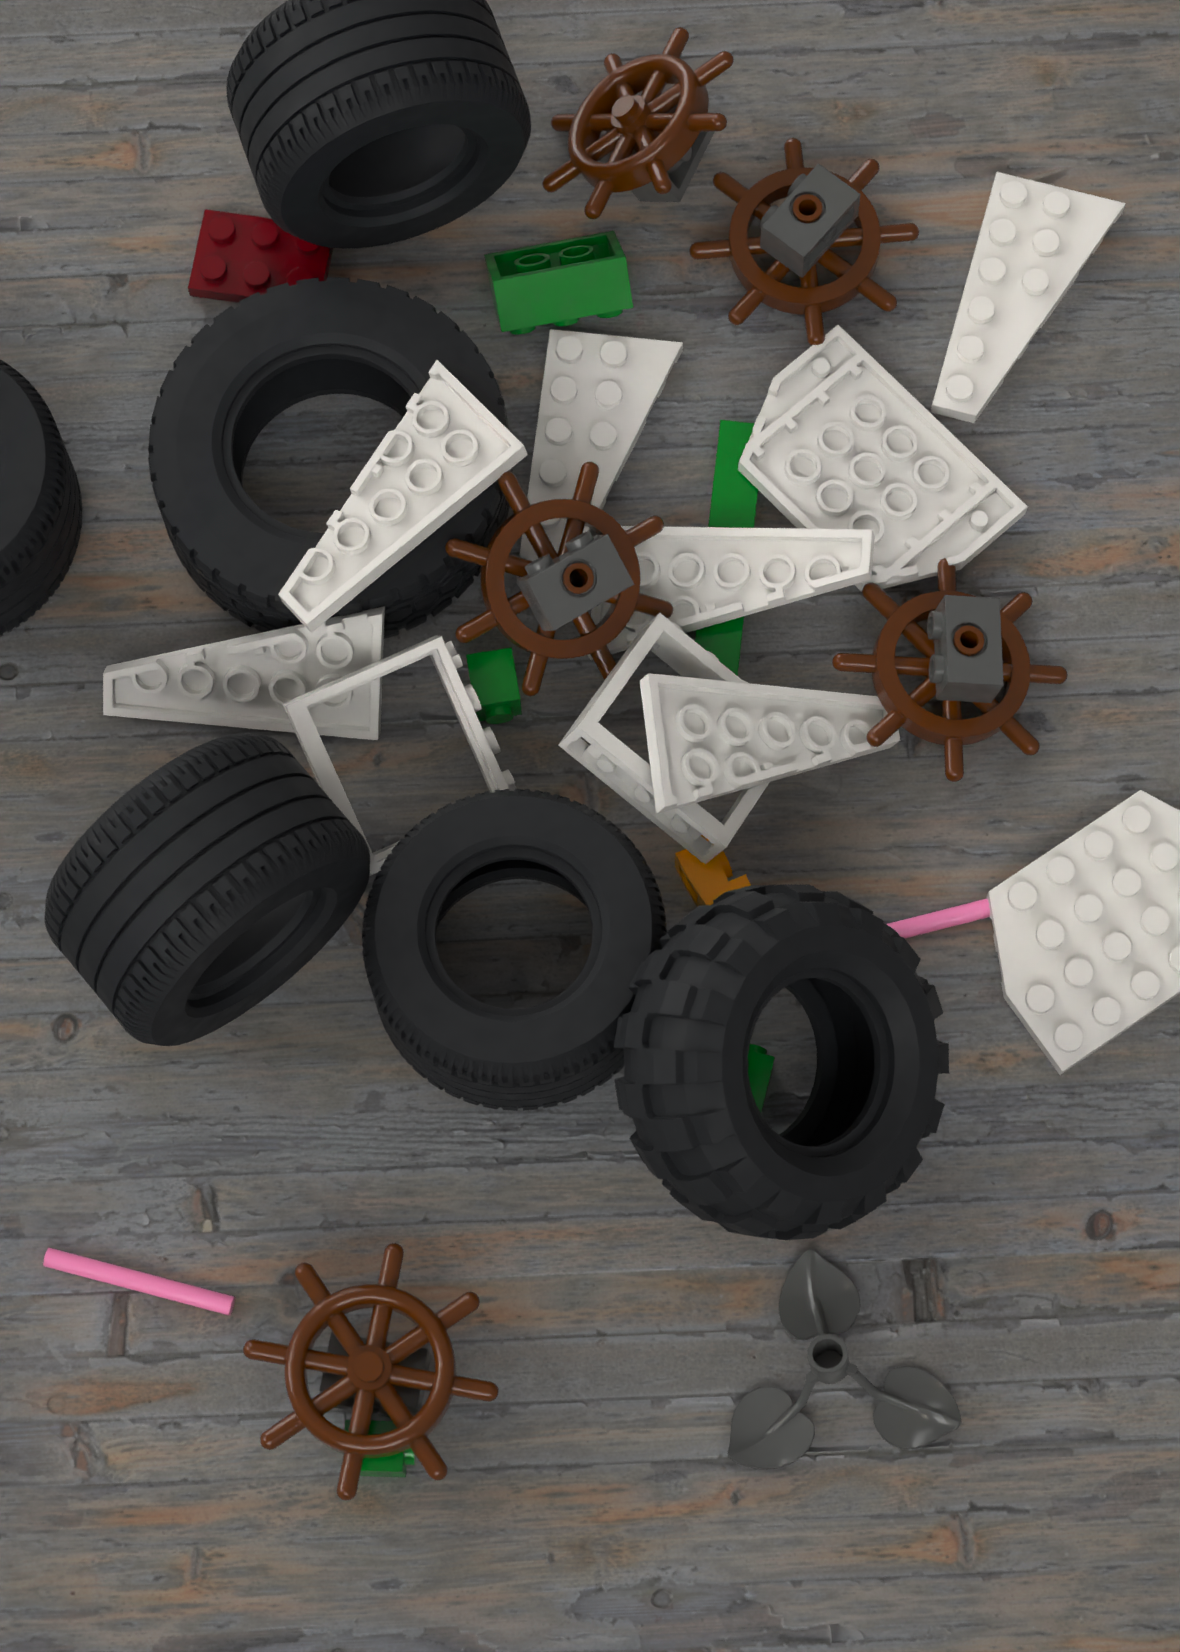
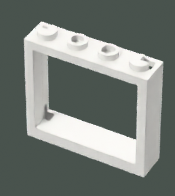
[558,613,770,864]
[282,635,516,876]

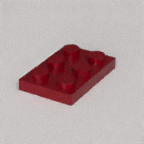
[188,209,333,303]

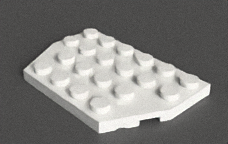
[738,325,1028,592]
[987,790,1180,1075]

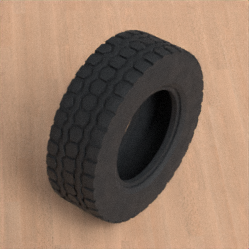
[148,277,513,639]

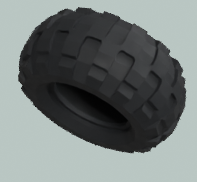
[614,884,949,1240]

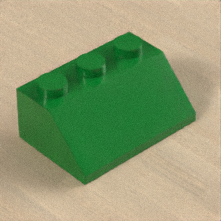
[484,231,633,335]

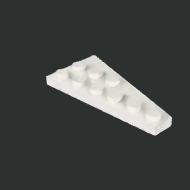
[931,172,1126,423]
[517,329,683,580]
[278,360,528,633]
[588,526,875,660]
[103,606,385,740]
[640,673,900,814]

